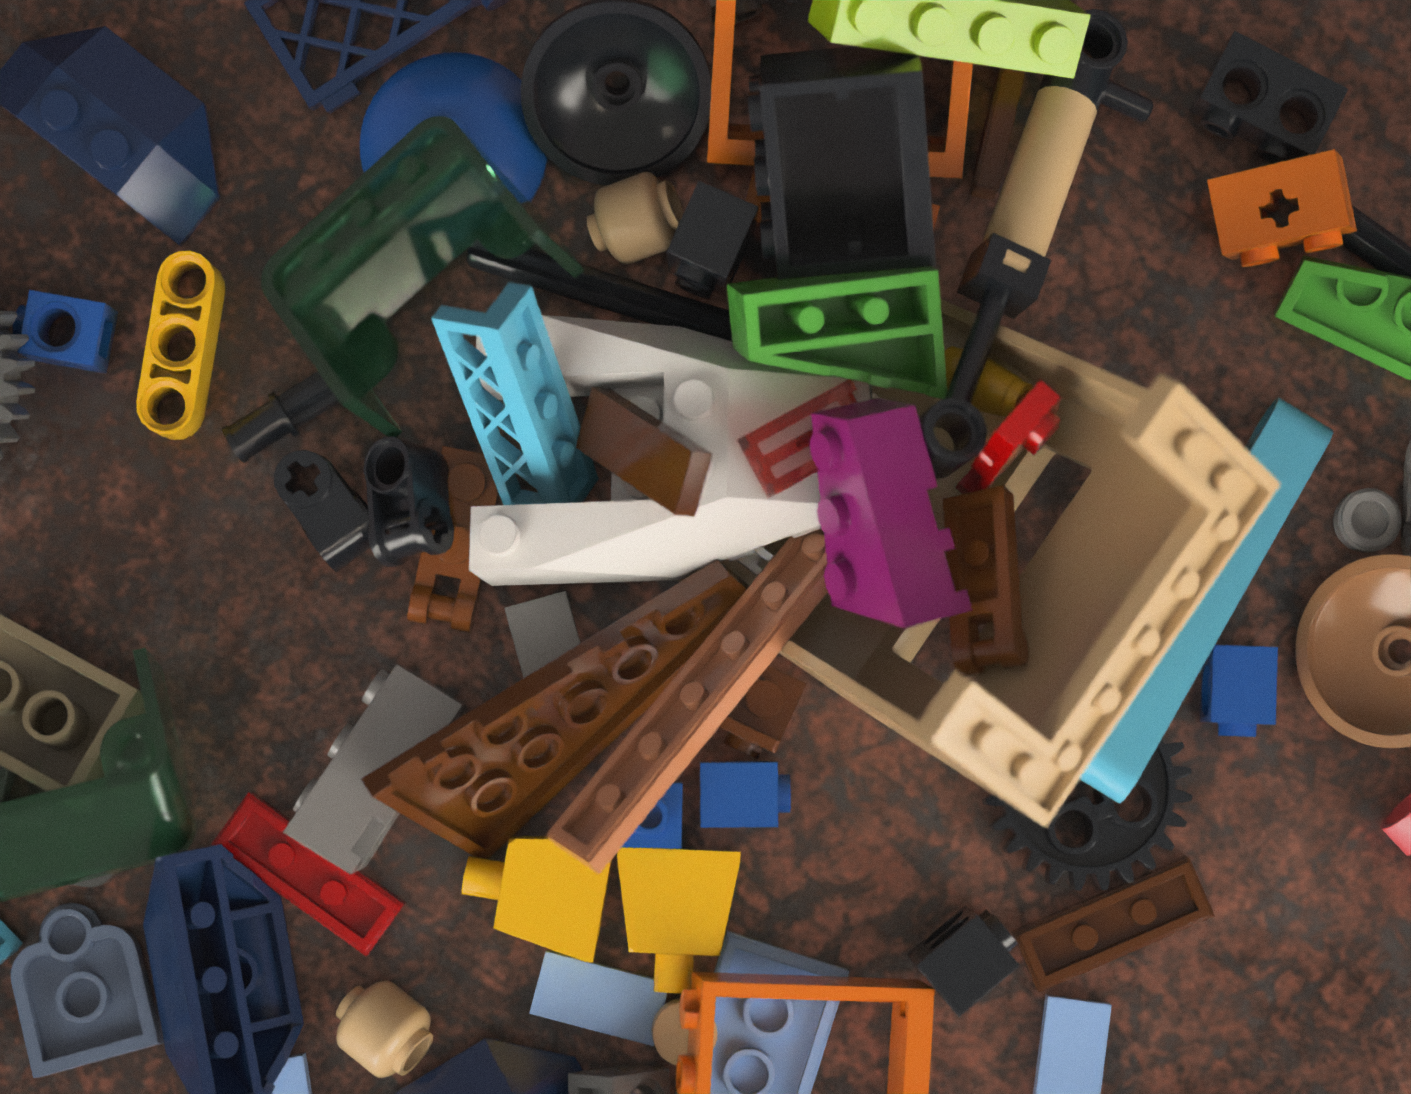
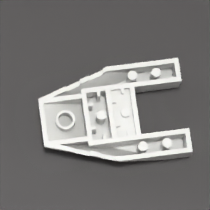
[469,315,872,586]

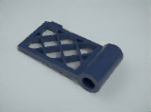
[244,0,510,114]

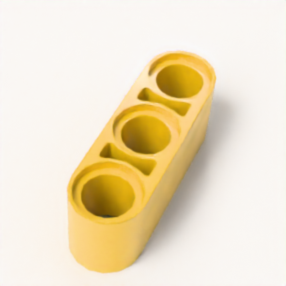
[136,250,225,440]

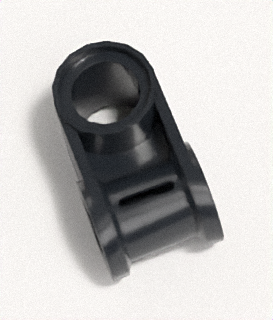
[363,436,454,567]
[274,450,388,573]

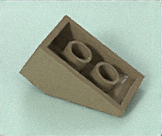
[0,614,154,813]

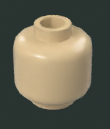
[587,172,684,265]
[336,980,433,1078]

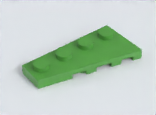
[1274,255,1411,381]

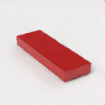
[211,792,406,957]

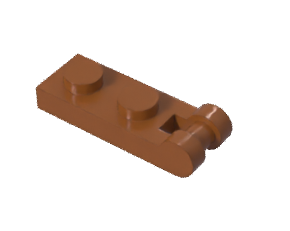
[407,446,500,633]
[943,485,1029,677]

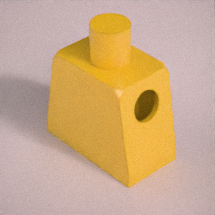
[462,836,613,963]
[617,847,741,993]

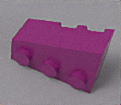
[810,398,972,628]

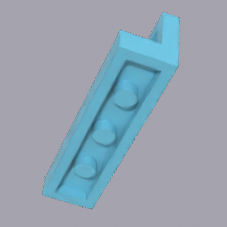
[431,282,599,505]

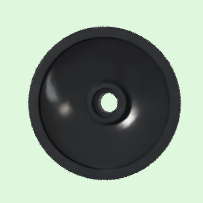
[521,0,712,186]

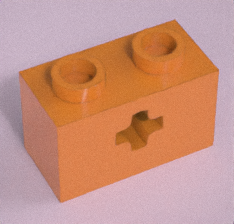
[1207,149,1357,267]

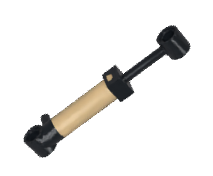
[918,9,1154,479]

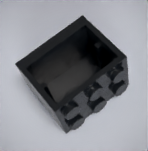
[748,46,936,280]

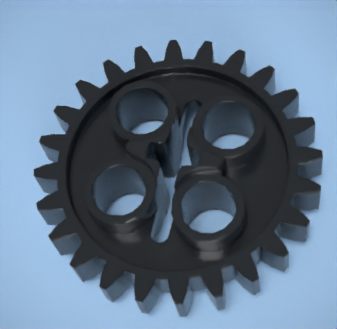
[982,723,1193,891]

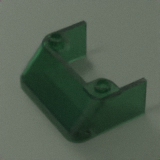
[261,116,585,437]
[0,647,196,902]

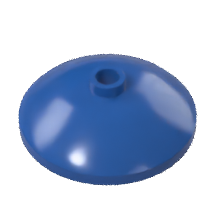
[360,52,548,241]

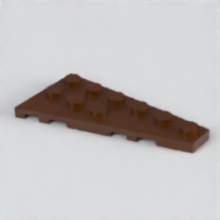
[361,559,749,859]

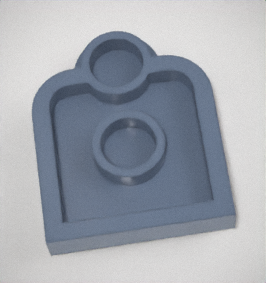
[11,903,164,1078]

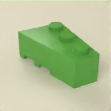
[727,266,947,399]

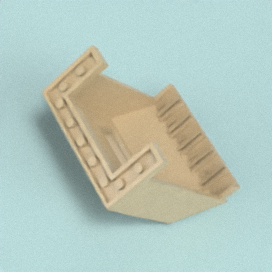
[677,299,1281,828]

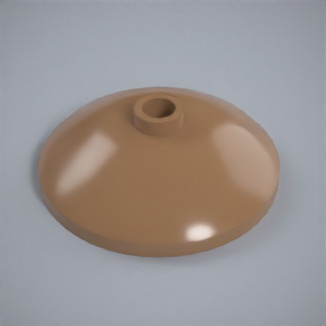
[1295,554,1411,748]

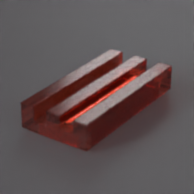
[737,379,857,498]

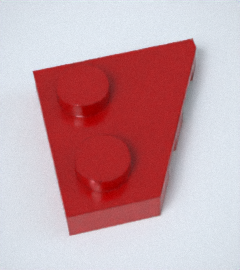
[955,380,1061,494]

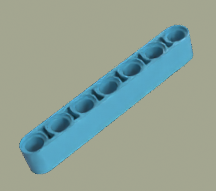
[1079,397,1333,803]

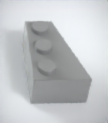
[283,664,467,874]

